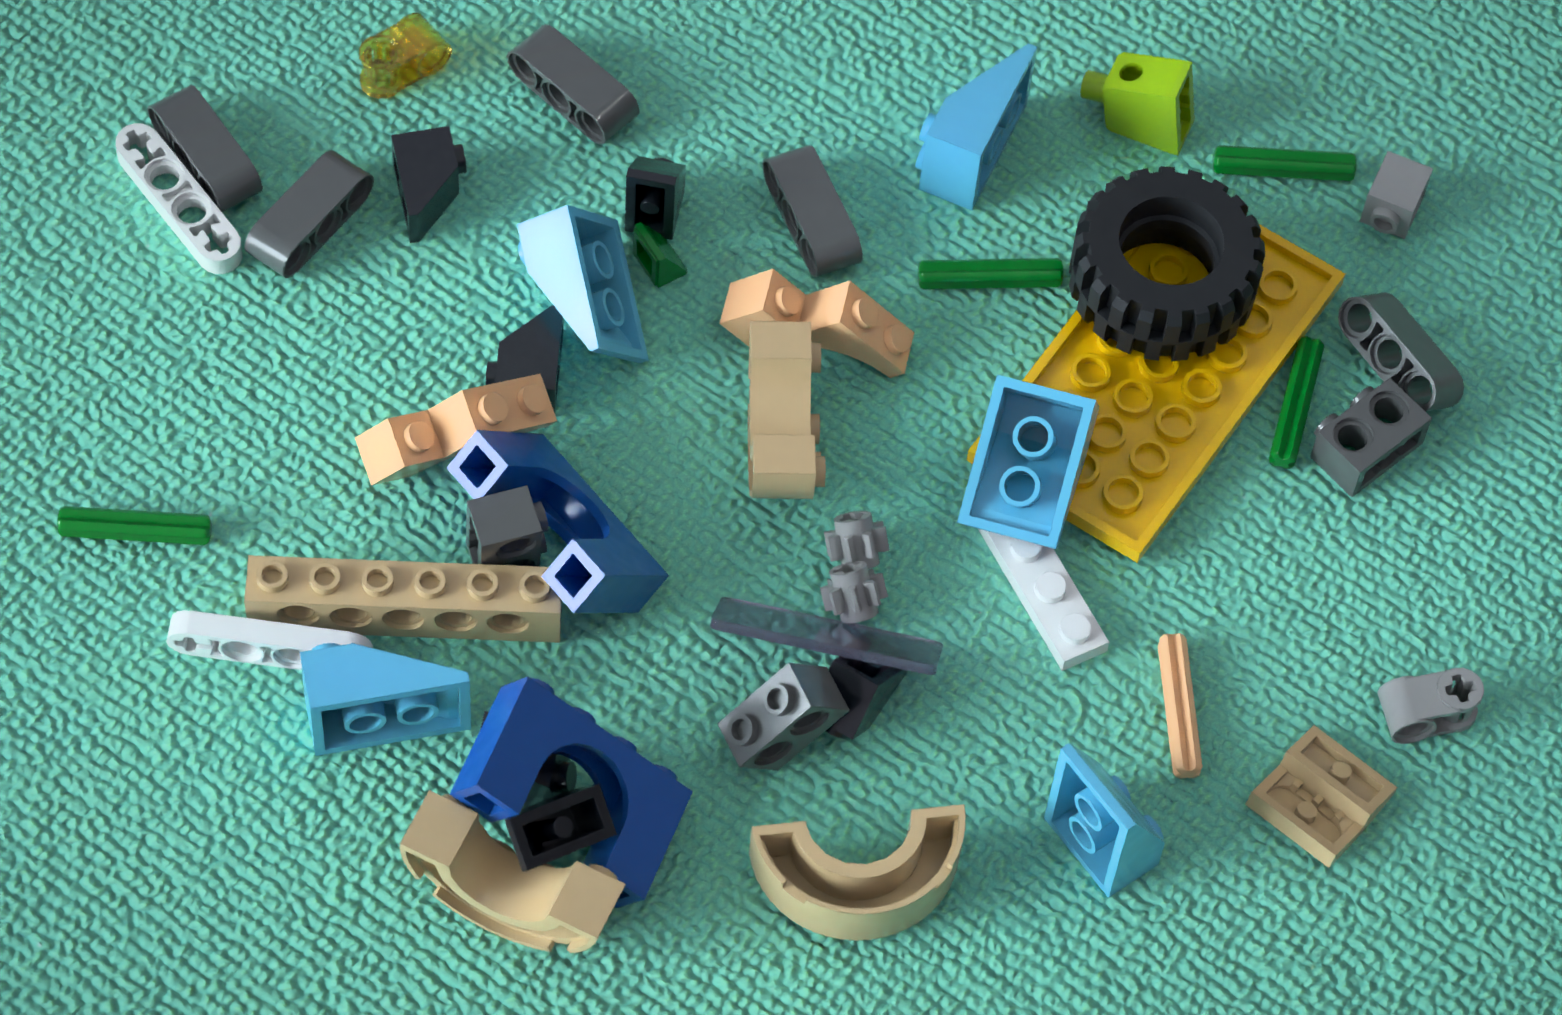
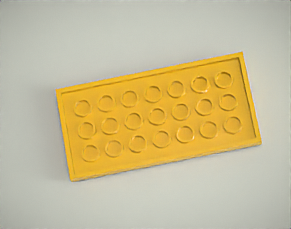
[967,223,1346,563]

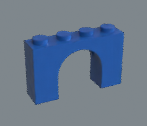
[446,430,669,613]
[450,676,693,908]

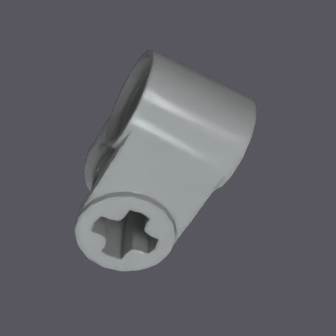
[1377,668,1484,744]

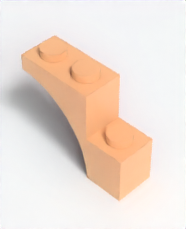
[719,269,914,378]
[355,373,557,485]

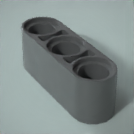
[507,24,640,145]
[147,84,263,212]
[762,145,863,277]
[244,150,374,278]
[1338,292,1464,412]

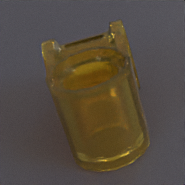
[359,13,452,99]

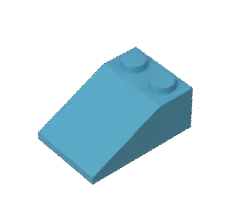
[915,43,1037,211]
[517,205,649,364]
[957,375,1100,549]
[300,643,471,756]
[1044,743,1165,898]

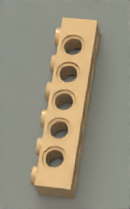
[244,555,562,643]

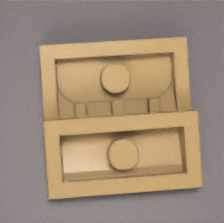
[1245,725,1398,868]

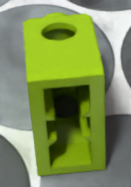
[1080,52,1195,156]

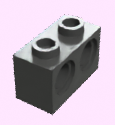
[1310,378,1432,498]
[466,485,549,566]
[717,663,850,771]

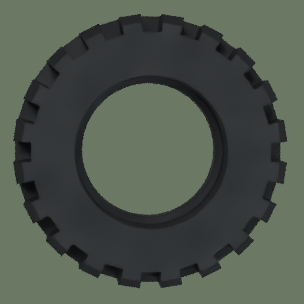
[1069,167,1265,361]

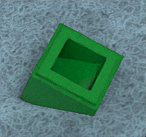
[633,222,687,288]

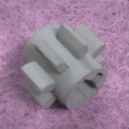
[824,511,889,569]
[820,561,888,623]

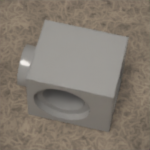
[1360,151,1433,239]

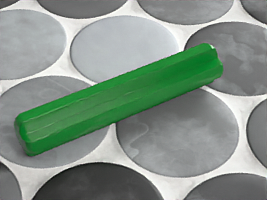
[1213,145,1357,181]
[918,258,1064,289]
[1269,336,1325,469]
[57,506,212,545]

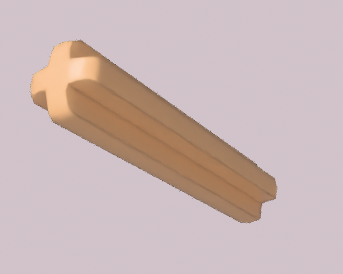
[1158,633,1203,779]

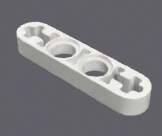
[115,123,242,274]
[166,610,373,670]

